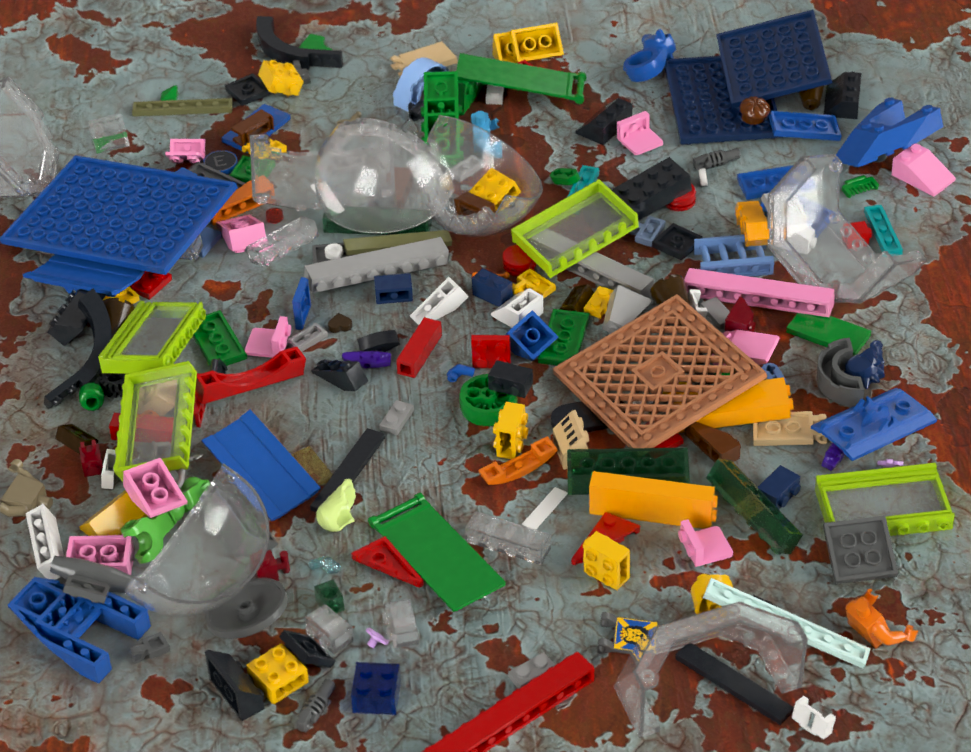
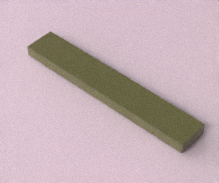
[132,98,233,117]
[343,230,452,255]

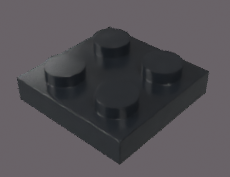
[225,73,271,106]
[652,223,703,261]
[279,630,335,668]

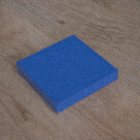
[292,277,311,330]

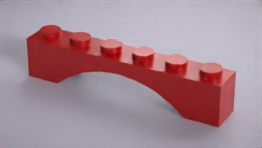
[195,346,306,404]

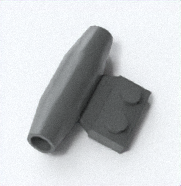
[50,556,136,603]

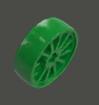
[459,374,518,426]

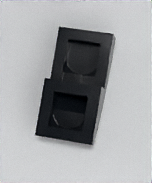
[357,330,400,352]

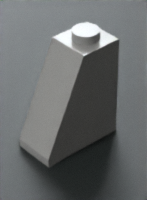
[602,285,652,334]

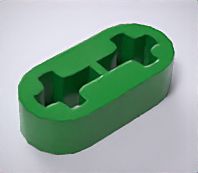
[550,168,580,185]

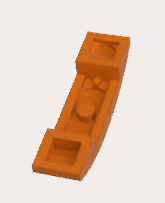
[478,436,558,485]

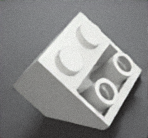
[491,288,544,328]

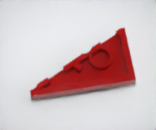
[571,512,640,565]
[351,536,424,588]

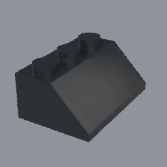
[823,72,861,119]
[575,98,633,145]
[47,289,106,346]
[205,650,265,721]

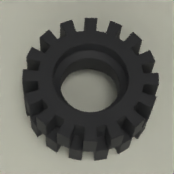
[98,372,126,398]

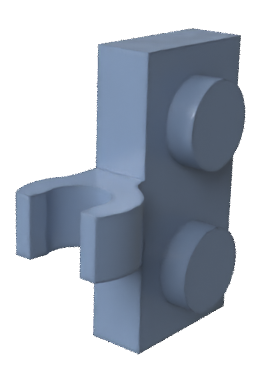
[629,216,665,247]

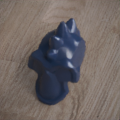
[844,340,885,389]

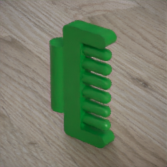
[842,175,879,198]

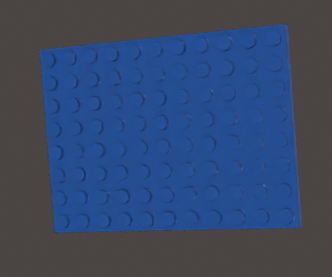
[0,155,237,275]

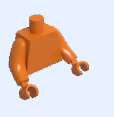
[846,589,918,649]

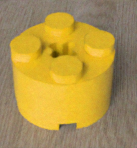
[691,574,734,622]

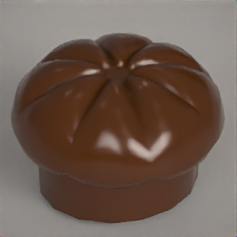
[739,96,770,125]

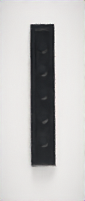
[310,428,385,512]
[675,642,794,725]

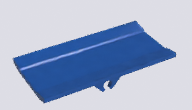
[23,254,144,297]
[811,388,937,461]
[202,409,321,522]

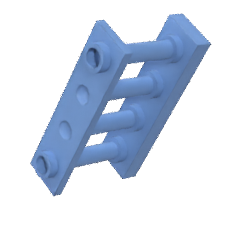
[694,235,774,277]

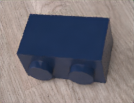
[472,268,513,307]
[374,273,413,304]
[756,465,801,513]

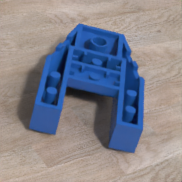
[833,98,943,167]
[8,577,151,684]

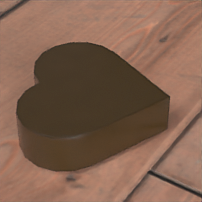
[328,313,353,333]

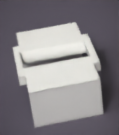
[688,289,708,318]
[101,449,116,489]
[792,696,836,739]

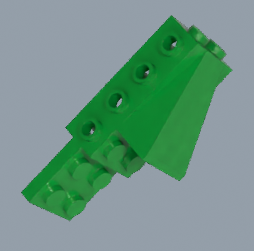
[421,71,463,170]

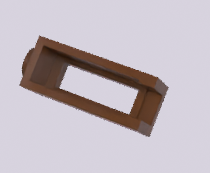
[231,109,274,147]
[454,192,497,227]

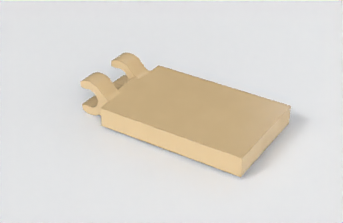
[391,42,457,77]
[753,411,828,446]

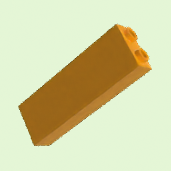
[667,377,794,433]
[589,471,718,529]

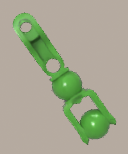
[121,477,210,564]

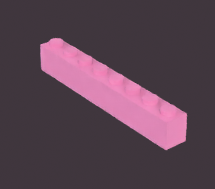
[684,268,834,317]

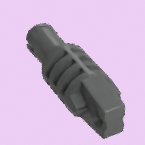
[693,148,740,170]
[296,679,336,733]

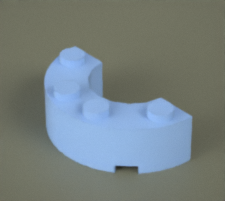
[393,57,449,112]

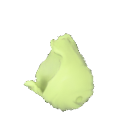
[316,479,356,532]

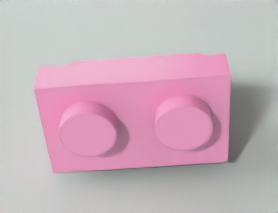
[617,111,663,155]
[165,139,205,163]
[245,316,291,358]
[678,519,733,567]

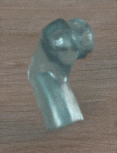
[309,556,340,574]

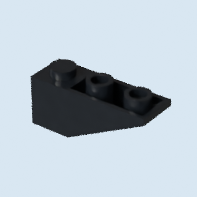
[311,359,368,391]

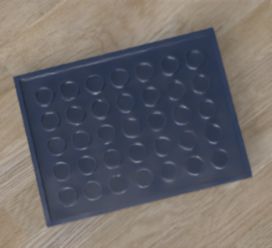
[664,56,782,145]

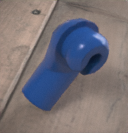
[447,364,475,382]

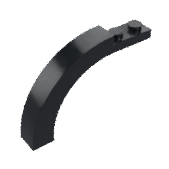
[256,16,343,70]
[44,288,111,409]

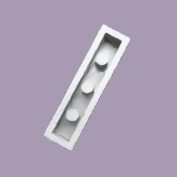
[26,504,64,580]

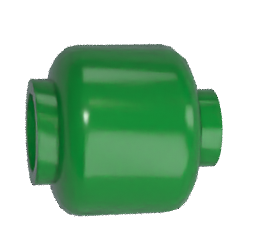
[79,383,104,411]

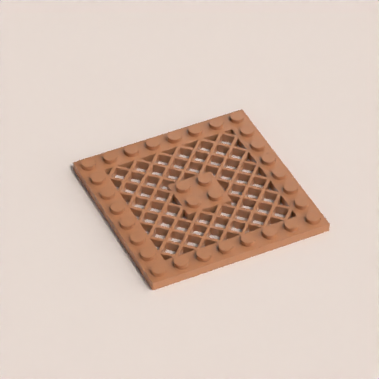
[552,294,767,457]

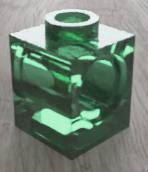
[314,579,345,617]

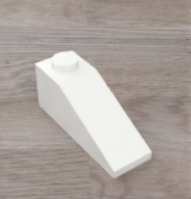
[410,277,468,325]

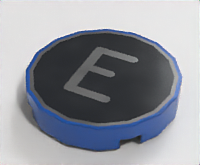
[204,150,238,175]

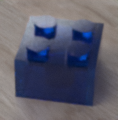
[351,662,401,715]

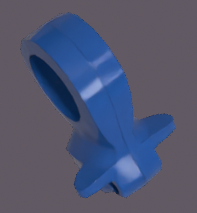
[623,29,676,82]

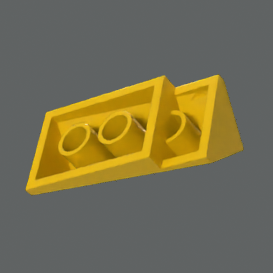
[492,23,564,63]
[79,490,147,536]

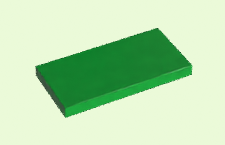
[538,309,590,366]
[193,310,247,366]
[786,313,871,356]

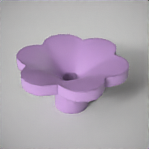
[366,628,389,648]

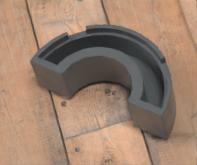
[816,338,864,408]

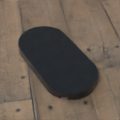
[551,401,625,432]

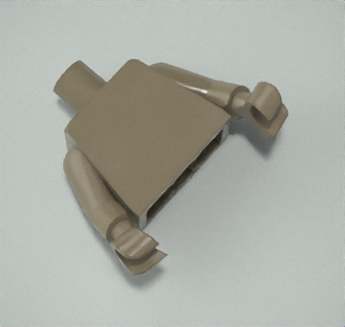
[0,459,53,517]

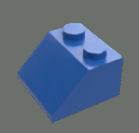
[506,310,558,361]

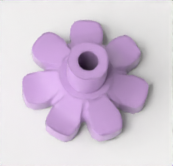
[877,459,904,468]

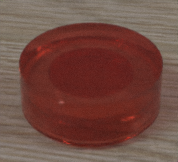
[265,208,284,224]

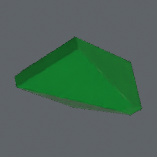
[160,85,178,101]

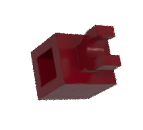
[79,440,103,477]

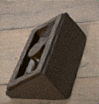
[559,284,594,312]
[55,424,99,454]

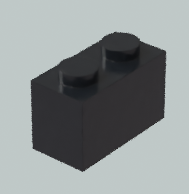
[488,360,533,398]

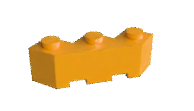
[735,201,772,247]

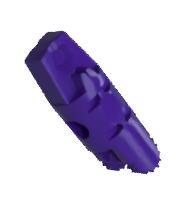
[342,351,391,368]
[821,442,845,471]

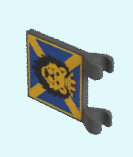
[597,612,659,657]

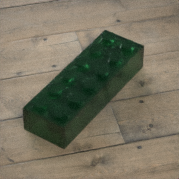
[567,448,690,495]

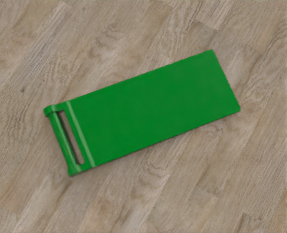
[456,53,586,104]
[368,492,506,612]

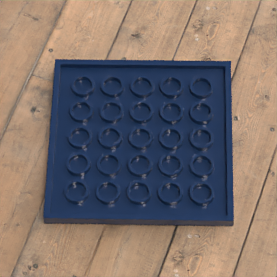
[716,9,832,108]

